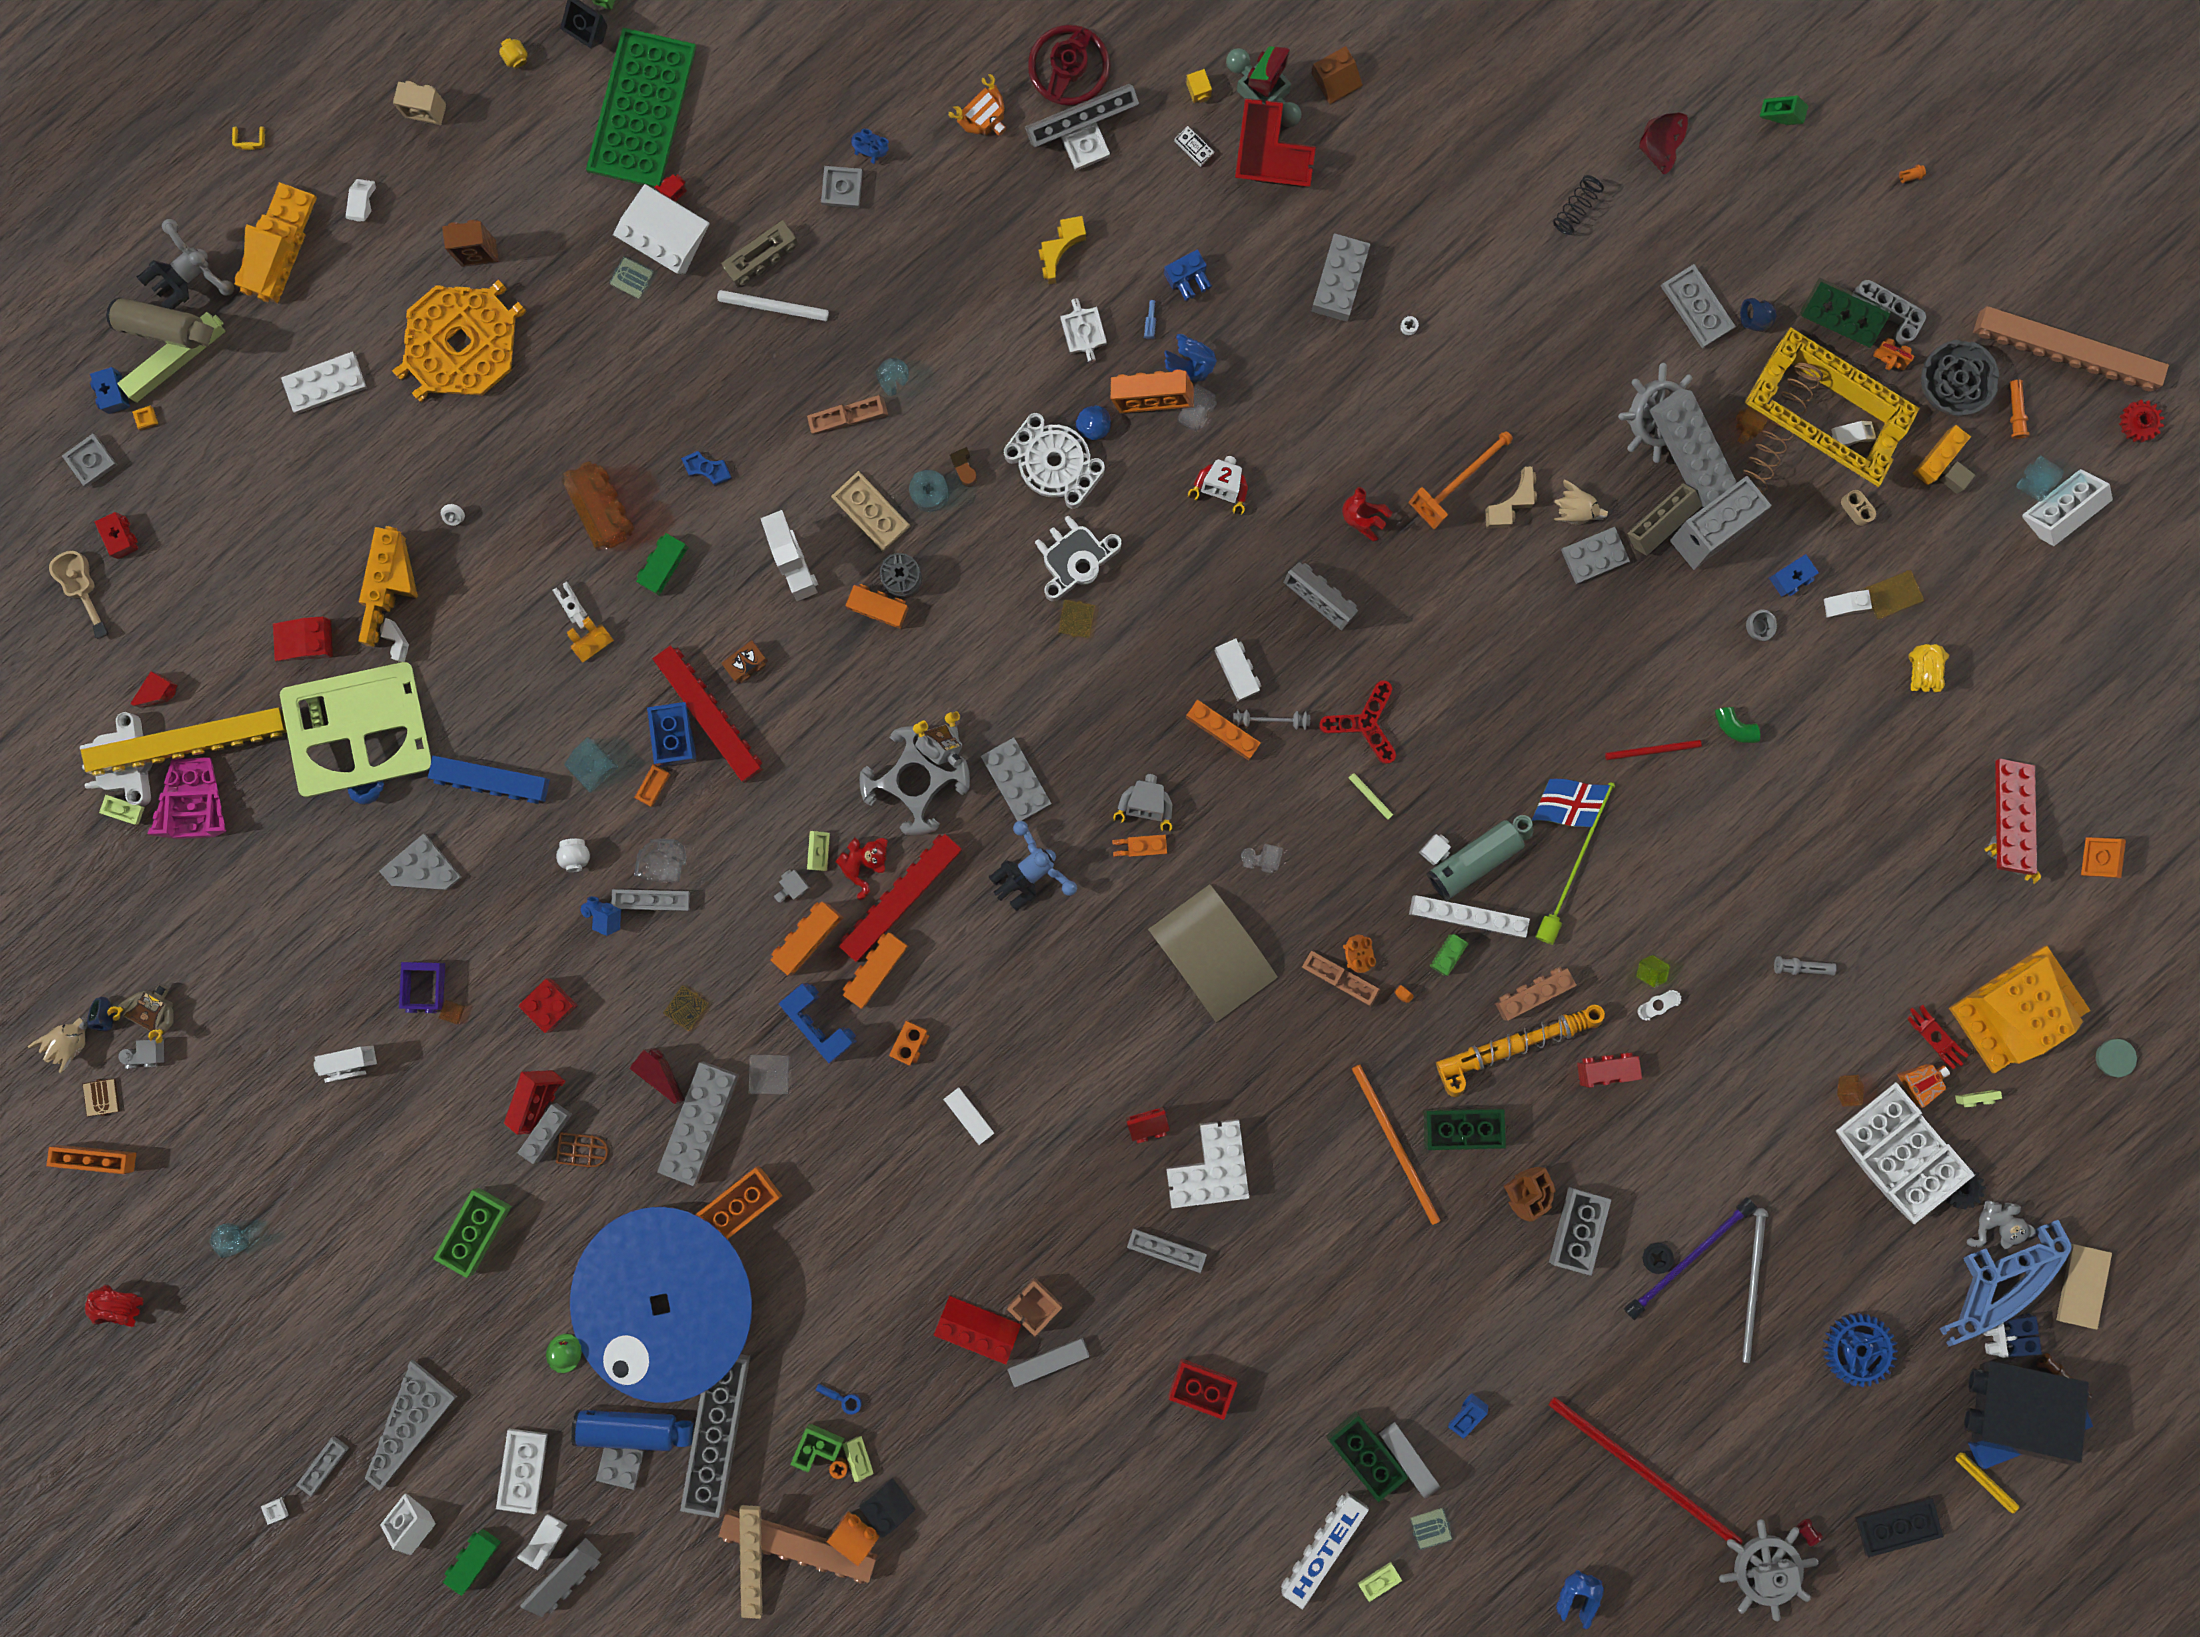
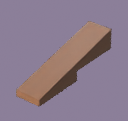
[807,395,888,435]
[1302,951,1380,1007]

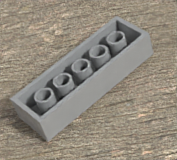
[1649,388,1737,507]
[657,1061,739,1186]

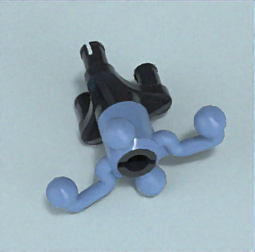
[989,821,1077,911]

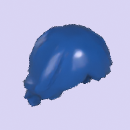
[1075,405,1111,440]
[347,781,384,805]

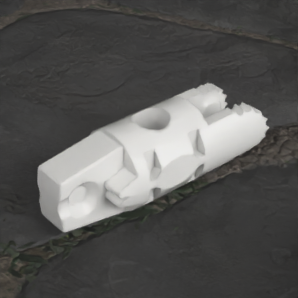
[553,582,587,630]

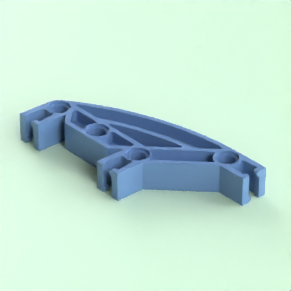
[1940,1220,2071,1347]

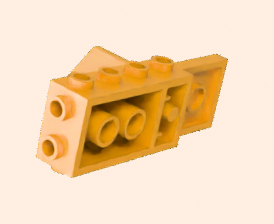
[234,182,317,304]
[358,526,418,647]

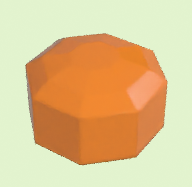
[1395,985,1414,1003]

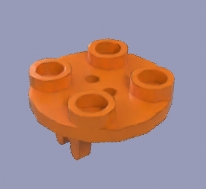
[1343,935,1376,973]

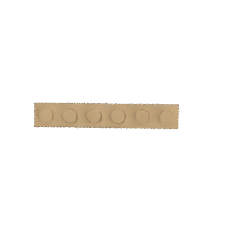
[739,1505,762,1619]

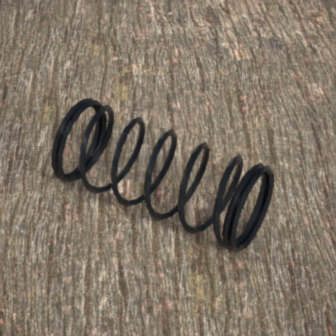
[1553,175,1604,235]

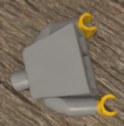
[1113,774,1172,831]

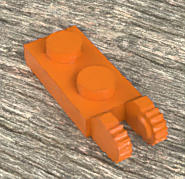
[1112,835,1167,857]

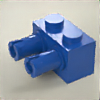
[1164,249,1212,301]

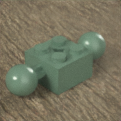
[1226,48,1301,127]

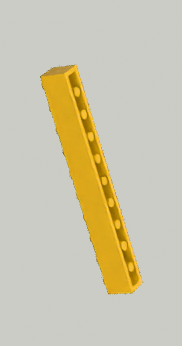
[81,707,287,776]

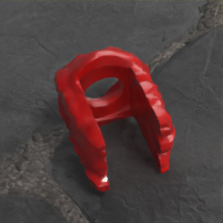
[85,1285,144,1327]

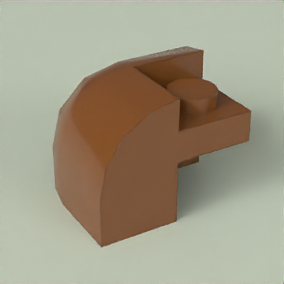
[1504,1167,1556,1222]

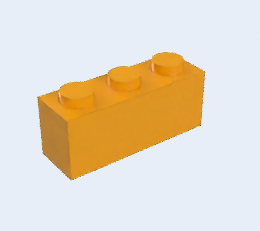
[1913,425,1971,485]

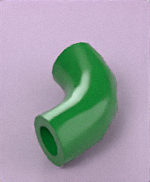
[1715,707,1760,743]

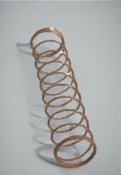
[1737,363,1823,496]

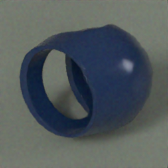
[1740,298,1777,332]

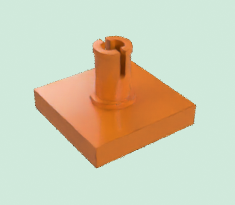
[2081,837,2126,878]

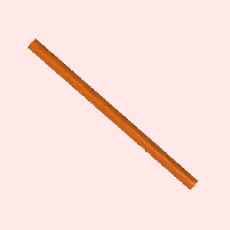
[1352,1064,1441,1225]

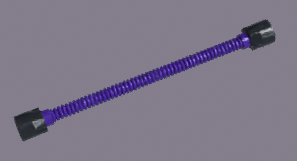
[1623,1197,1758,1321]

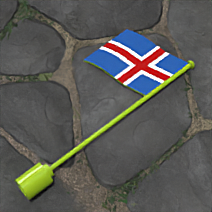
[1532,779,1615,945]

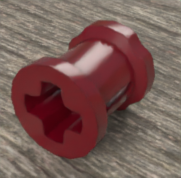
[1797,1519,1823,1546]

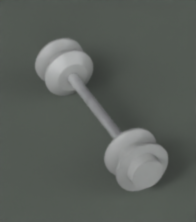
[1233,709,1310,730]

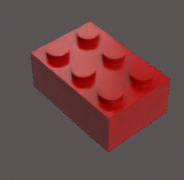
[1168,1358,1237,1420]

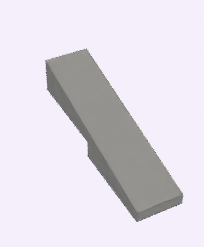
[1007,1338,1090,1388]

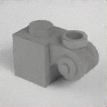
[118,1039,164,1069]

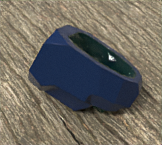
[87,997,114,1031]

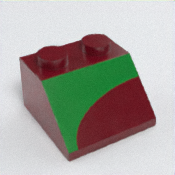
[1247,46,1290,97]

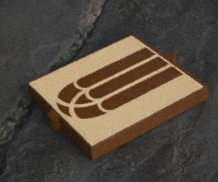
[82,1078,120,1117]

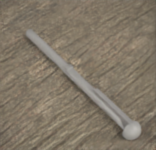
[1742,1208,1769,1363]

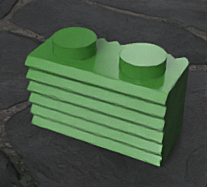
[1430,934,1468,976]

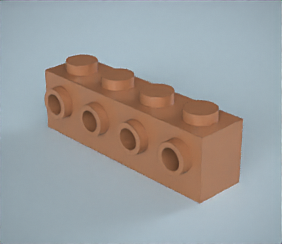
[1495,967,1577,1021]

